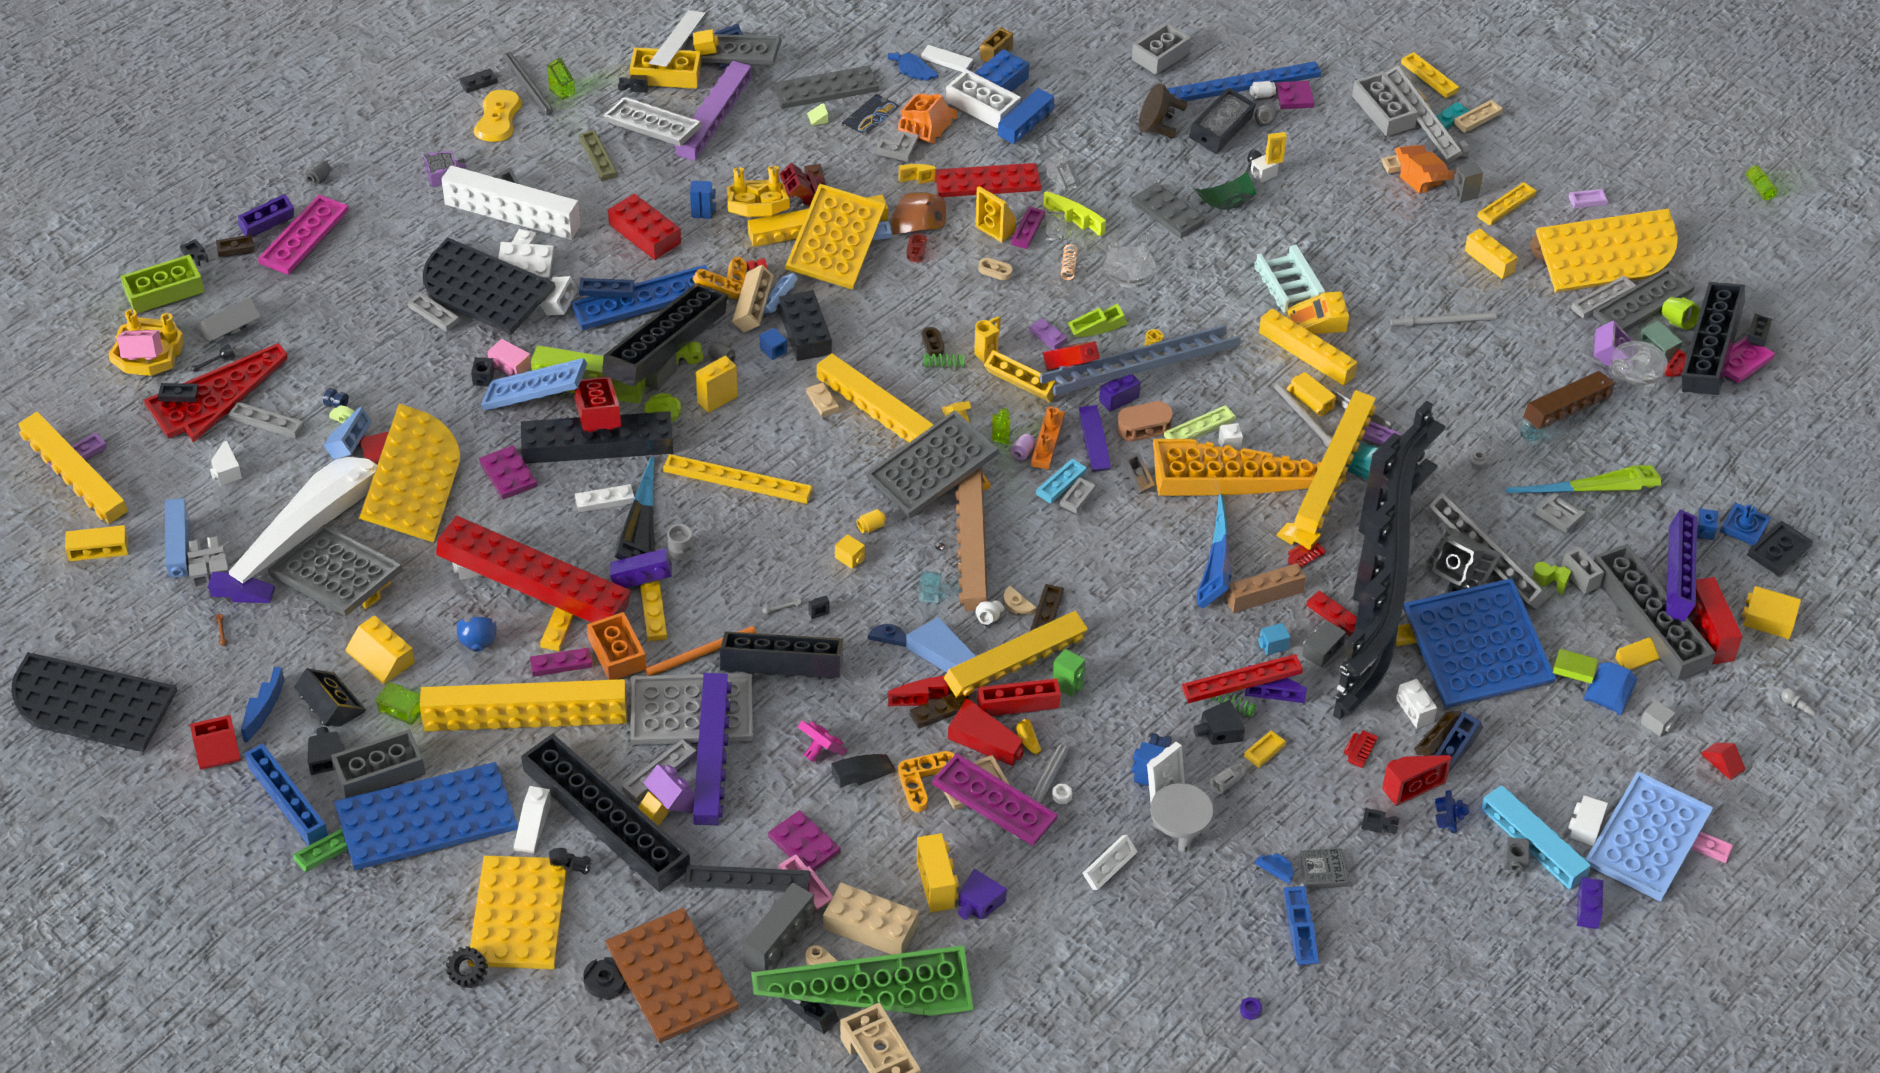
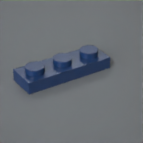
[579,278,635,298]

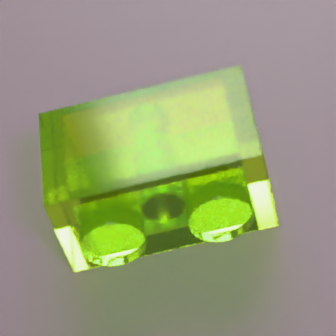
[376,682,421,725]

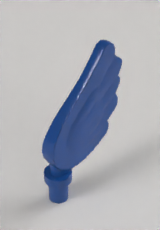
[888,52,938,81]

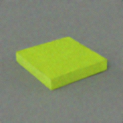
[1552,648,1598,683]

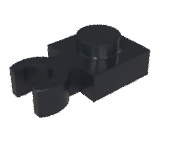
[180,239,209,266]
[1361,808,1400,834]

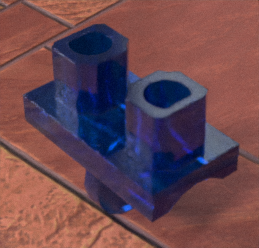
[1435,790,1470,833]

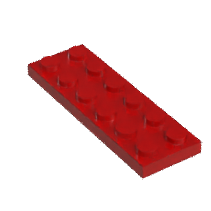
[935,163,1041,197]

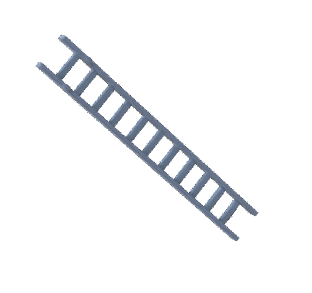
[1040,325,1241,395]

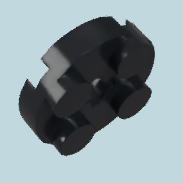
[583,957,626,1000]

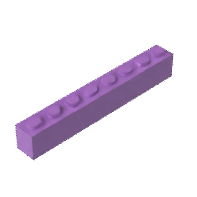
[675,61,752,161]

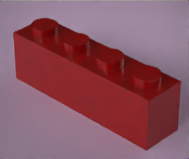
[977,678,1061,716]

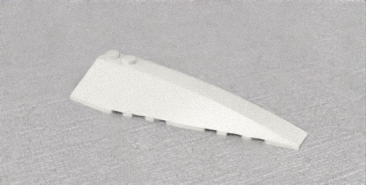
[229,456,377,583]

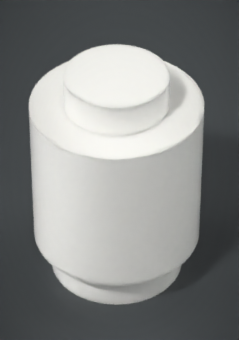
[1250,81,1276,99]

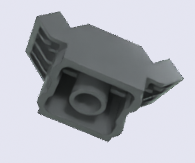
[1426,527,1501,588]

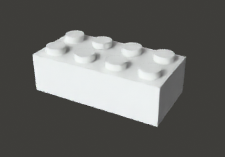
[946,70,1021,129]

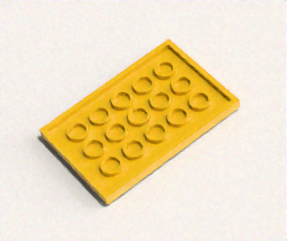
[785,184,886,290]
[468,856,567,969]

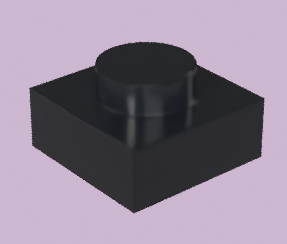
[808,595,830,619]

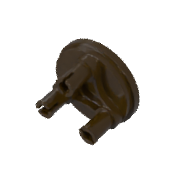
[1139,84,1188,138]

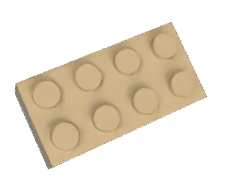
[823,883,919,955]

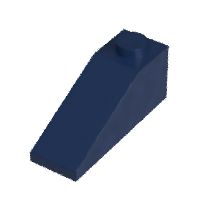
[1435,711,1484,772]

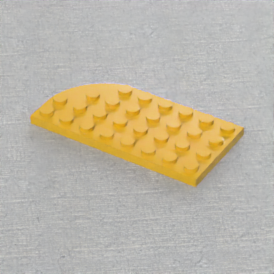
[1536,209,1678,293]
[359,403,460,542]

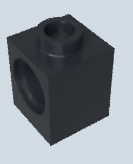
[471,357,495,387]

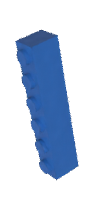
[245,743,328,846]

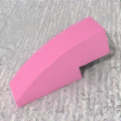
[778,854,833,910]

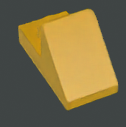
[941,401,971,422]

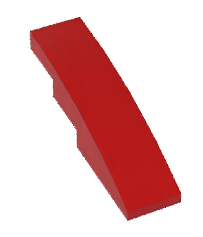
[888,675,953,706]

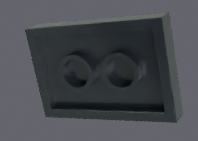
[1747,521,1813,576]

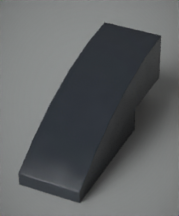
[831,754,896,788]
[780,998,839,1034]

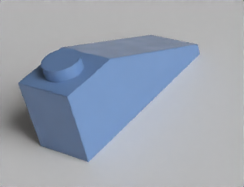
[324,407,372,460]

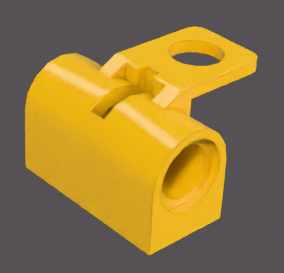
[974,316,1001,363]

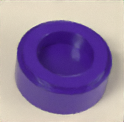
[1240,997,1262,1020]

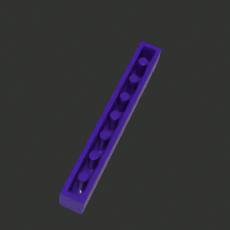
[1666,509,1697,621]
[693,673,732,826]

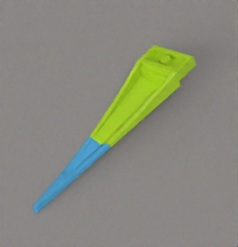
[1506,465,1661,493]

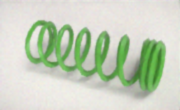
[924,353,965,368]
[1211,693,1256,718]

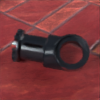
[549,848,591,875]

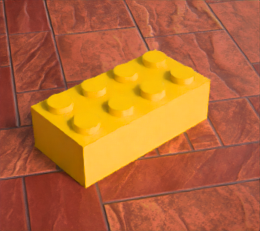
[630,47,701,89]

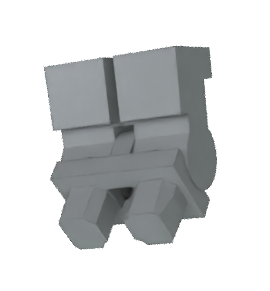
[187,536,229,590]

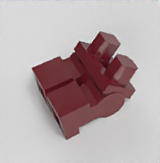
[779,163,824,206]

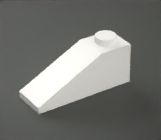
[514,786,551,854]

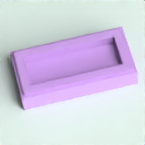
[1569,189,1608,208]

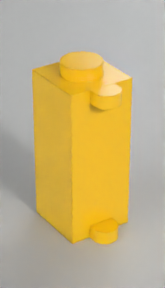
[1287,372,1336,417]

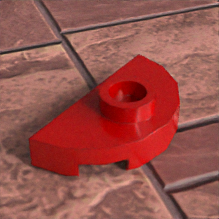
[1662,349,1687,377]

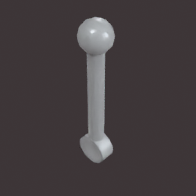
[763,598,802,615]

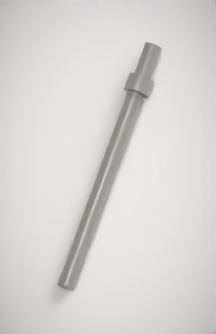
[1390,313,1497,327]
[1274,383,1333,448]

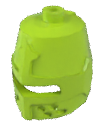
[1662,297,1700,330]

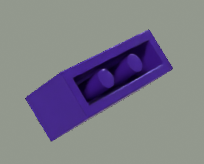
[238,194,294,237]
[610,548,672,588]

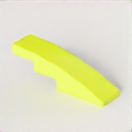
[1043,191,1106,236]

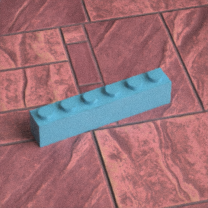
[1481,785,1591,890]

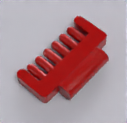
[1287,542,1326,568]
[1344,730,1378,768]

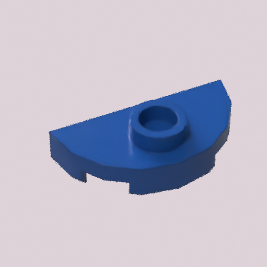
[1255,853,1294,885]

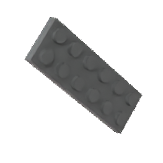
[681,34,782,65]
[773,65,879,109]
[1593,267,1694,331]

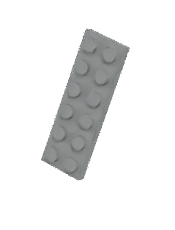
[603,97,702,146]

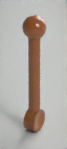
[215,614,227,646]

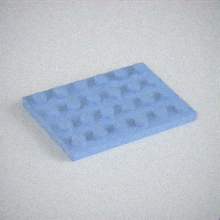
[1586,771,1713,902]

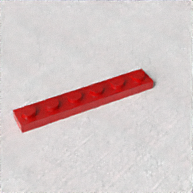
[1182,654,1303,704]

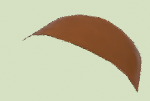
[892,192,946,235]

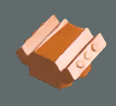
[898,93,958,144]
[1395,145,1455,194]

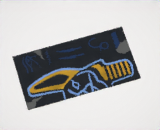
[842,94,900,136]

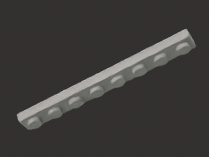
[1385,65,1463,163]

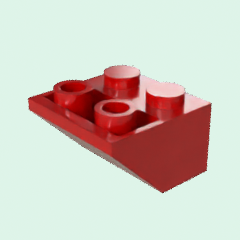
[190,715,241,770]

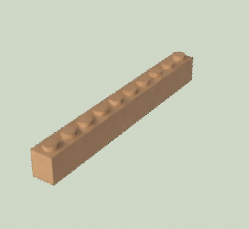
[956,467,988,611]

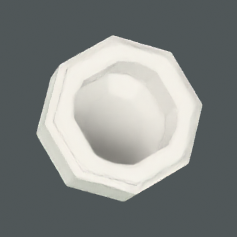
[1052,784,1072,804]

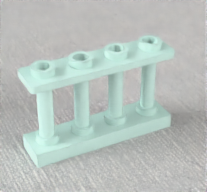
[1255,245,1325,313]

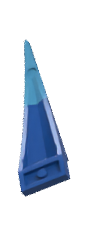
[1197,494,1232,609]

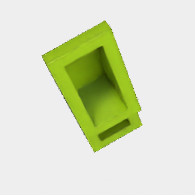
[1068,303,1128,337]

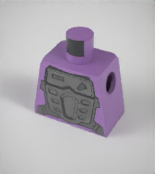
[423,151,466,188]

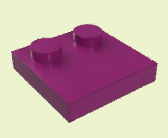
[1275,81,1314,109]

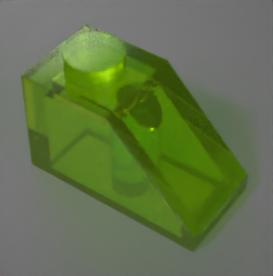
[547,57,575,100]

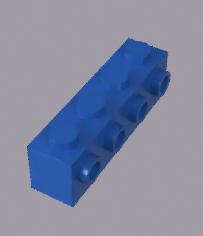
[998,88,1055,144]

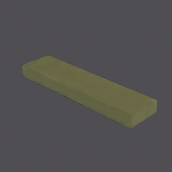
[579,130,618,181]

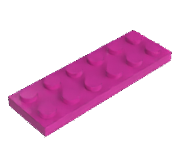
[258,195,349,275]

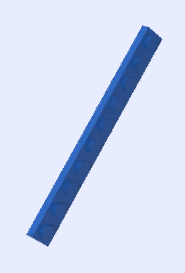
[1168,61,1321,101]

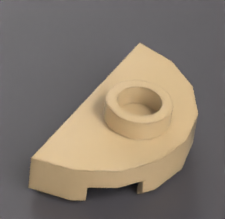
[1004,586,1036,615]

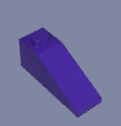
[1245,665,1307,703]

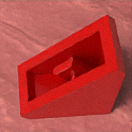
[1701,742,1745,781]

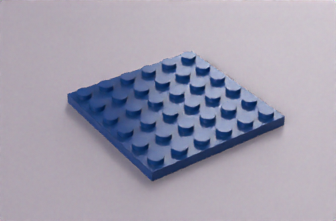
[1403,578,1556,708]

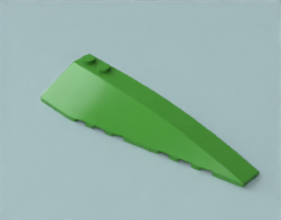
[751,945,974,1016]

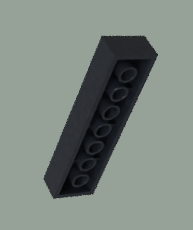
[1682,282,1745,395]
[521,411,674,464]

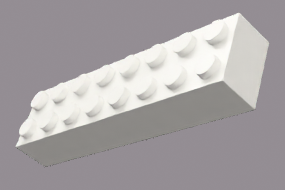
[442,166,580,240]

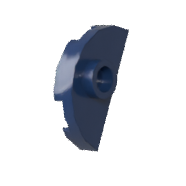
[868,624,906,647]

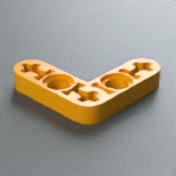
[693,257,747,299]
[898,751,954,812]

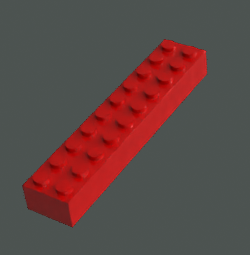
[436,515,631,623]

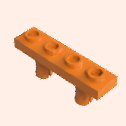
[1031,406,1065,469]

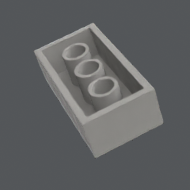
[1352,72,1418,137]

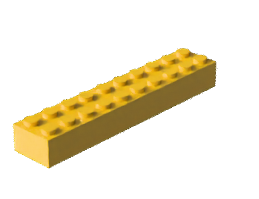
[420,679,627,732]

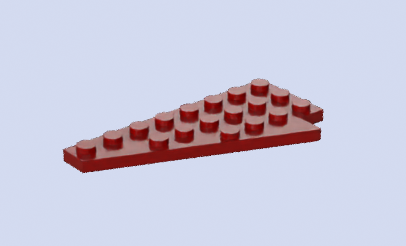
[144,343,288,442]

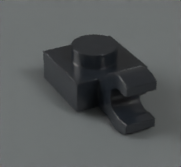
[618,75,648,93]

